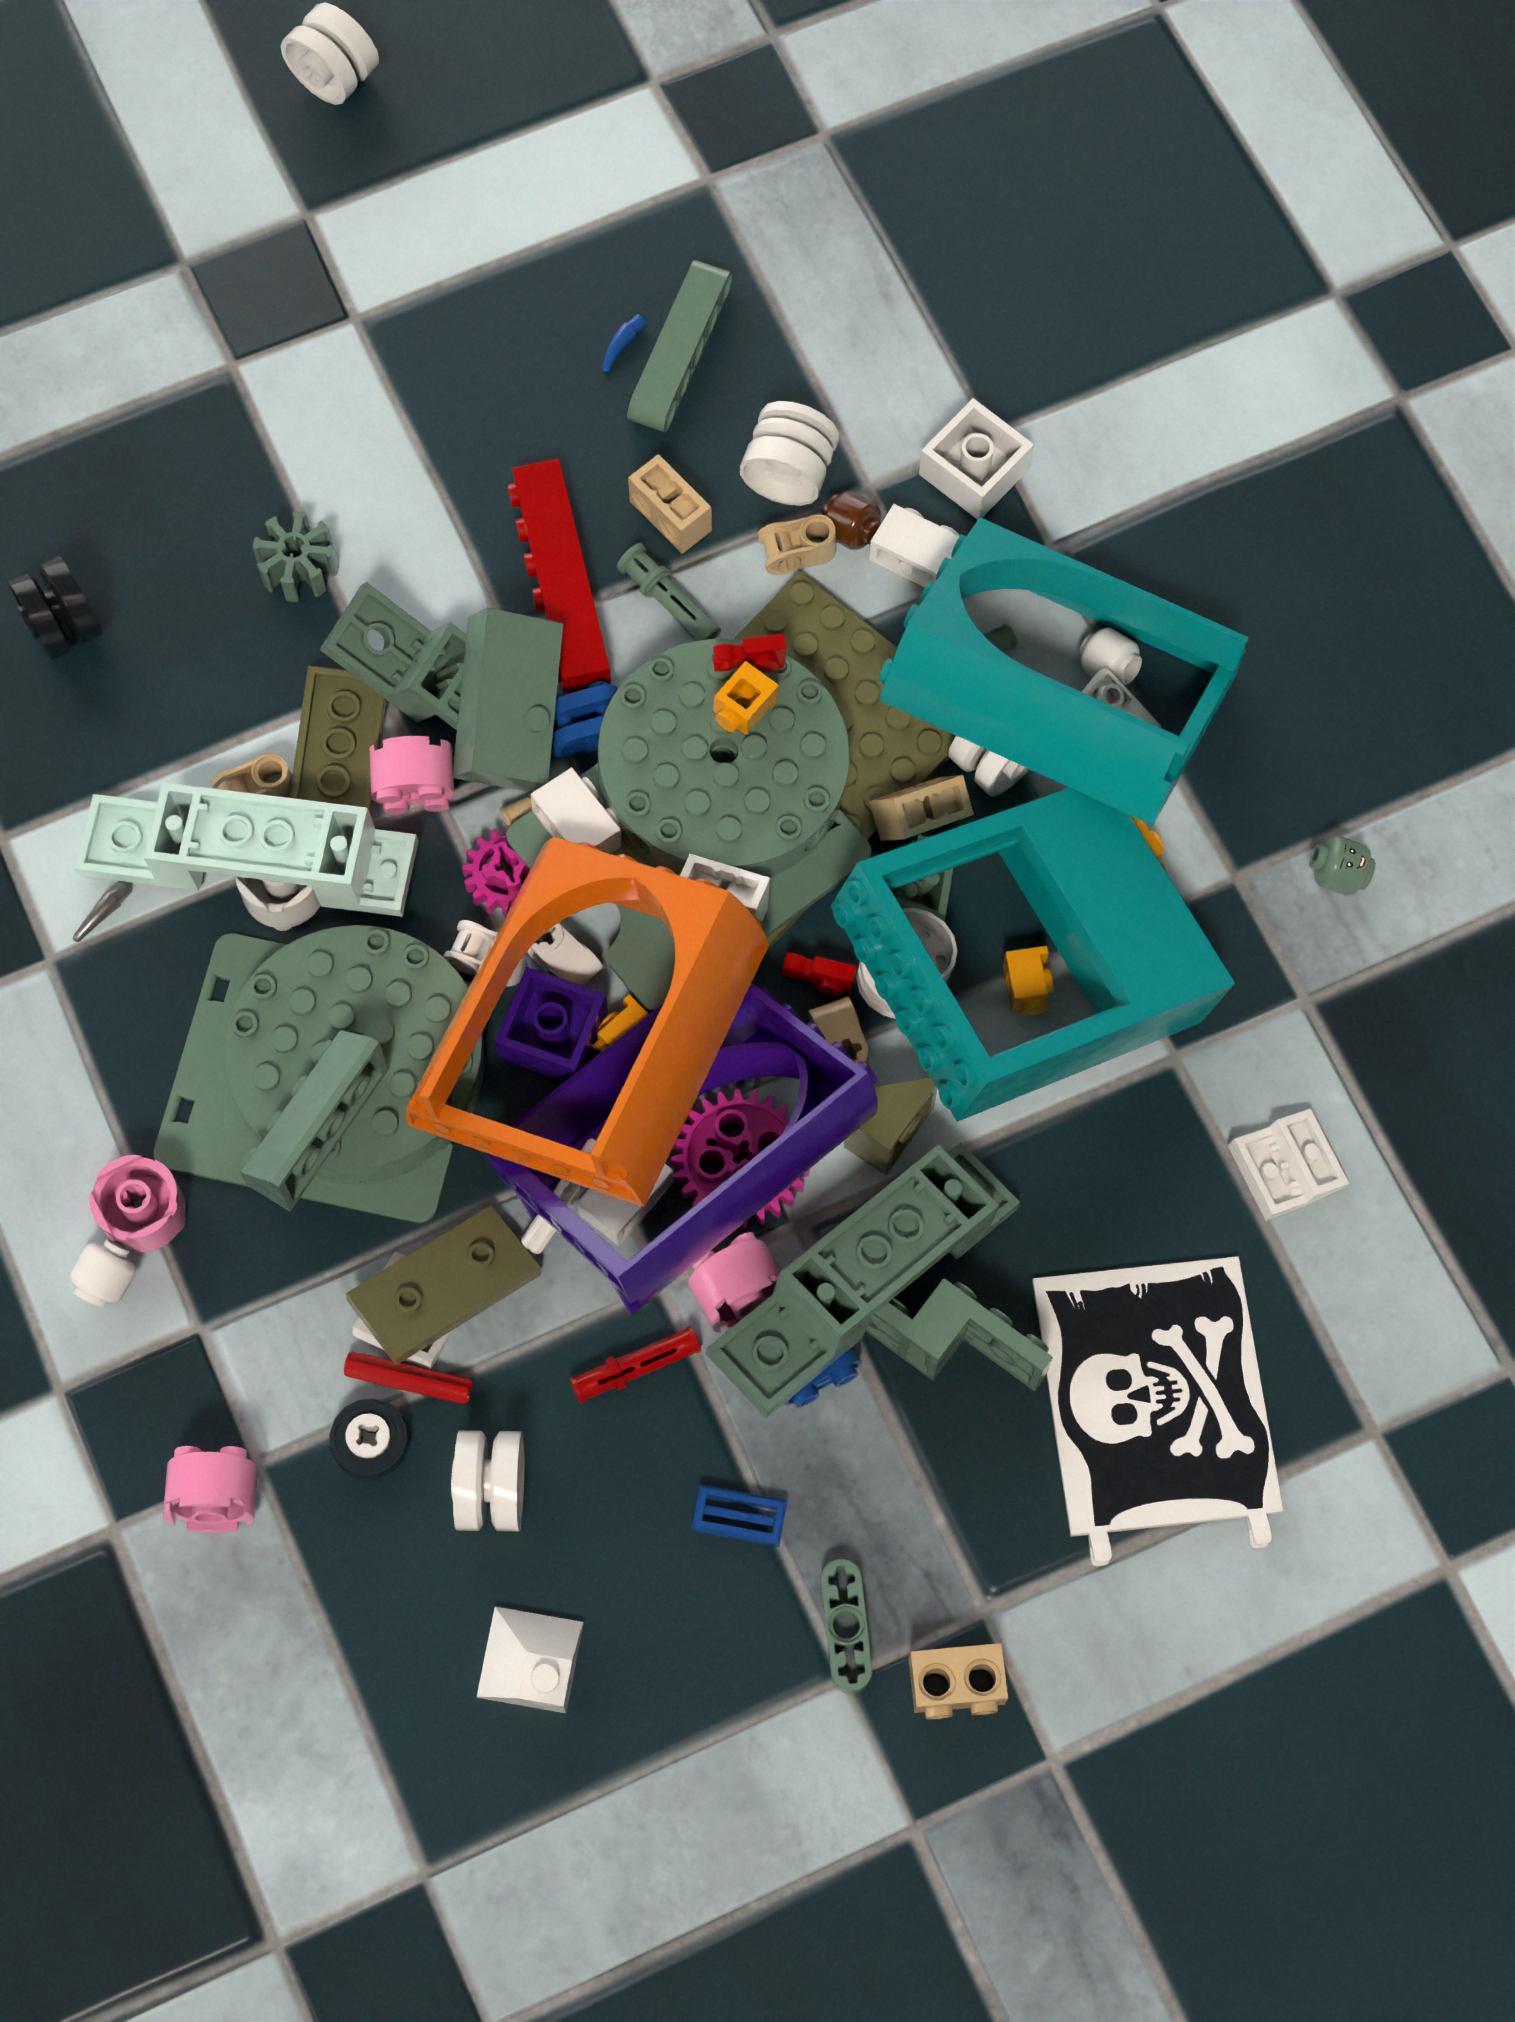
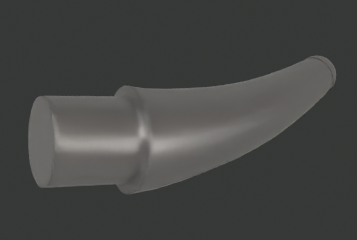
[73,882,130,942]

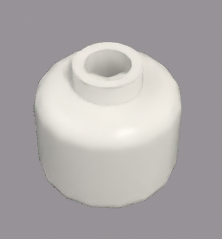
[1080,627,1142,685]
[70,1239,136,1308]

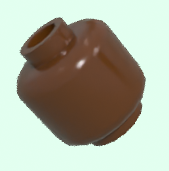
[821,491,881,550]

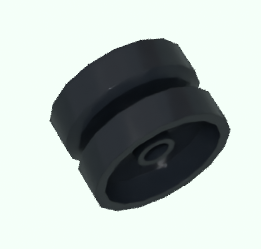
[7,555,102,661]

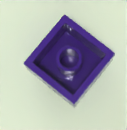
[495,967,608,1082]

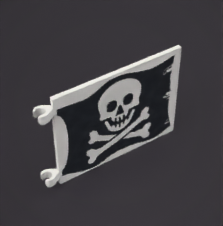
[1032,1256,1283,1567]

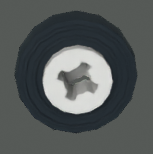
[329,1399,410,1480]

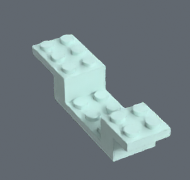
[74,782,419,917]

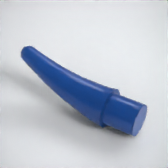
[602,314,647,373]

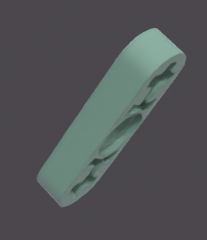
[821,1559,872,1694]

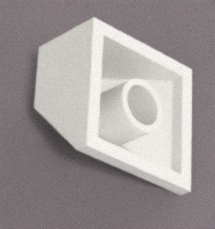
[477,1607,584,1713]

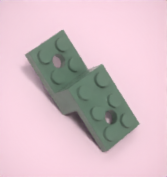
[319,582,466,730]
[866,1278,1053,1391]

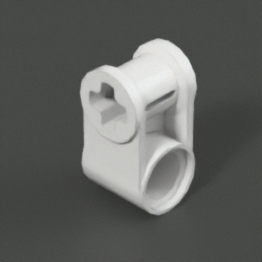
[443,920,527,987]
[527,923,603,986]

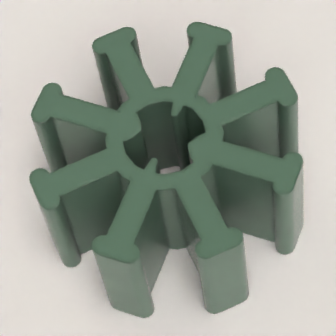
[253,511,339,602]

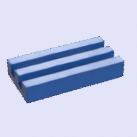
[691,1485,787,1547]

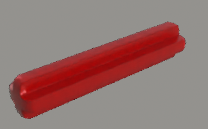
[344,1351,473,1405]

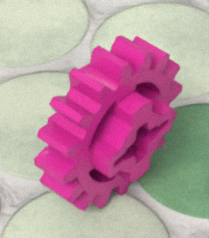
[462,827,529,918]

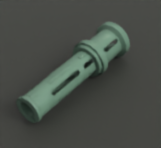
[617,543,721,641]

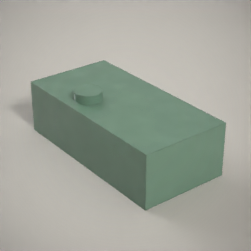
[453,607,563,792]

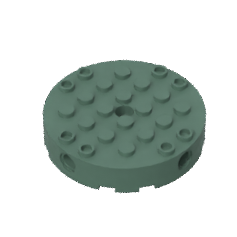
[598,639,849,877]
[223,925,486,1184]

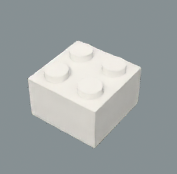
[919,398,1034,520]

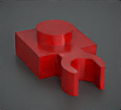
[712,634,787,674]
[782,952,856,997]

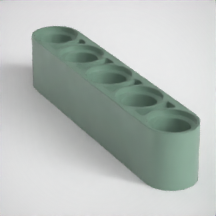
[627,260,733,432]

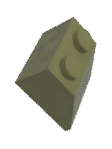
[844,1077,937,1175]

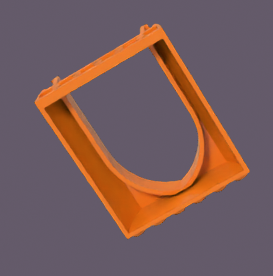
[405,837,769,1207]

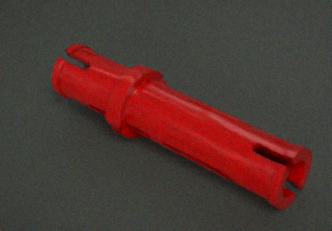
[569,1326,702,1404]

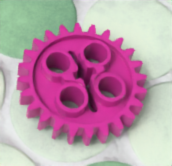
[671,1089,810,1228]

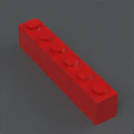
[507,458,611,694]

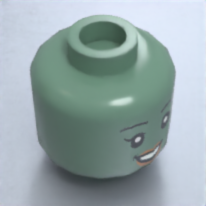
[1309,835,1376,895]

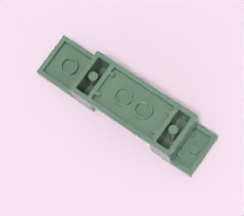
[706,1142,1020,1418]

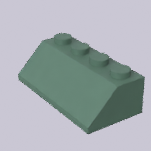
[241,1030,388,1212]

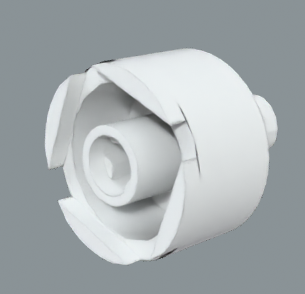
[236,877,320,931]

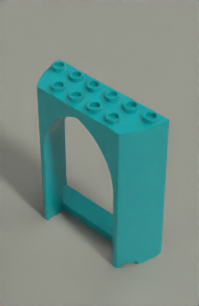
[878,517,1249,826]

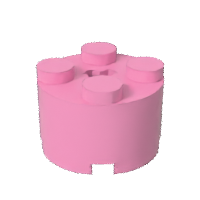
[369,736,454,815]
[89,1155,186,1254]
[688,1232,781,1333]
[163,1446,258,1533]

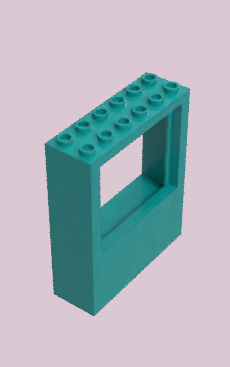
[831,788,1235,1122]

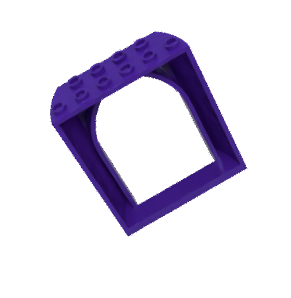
[483,982,878,1315]

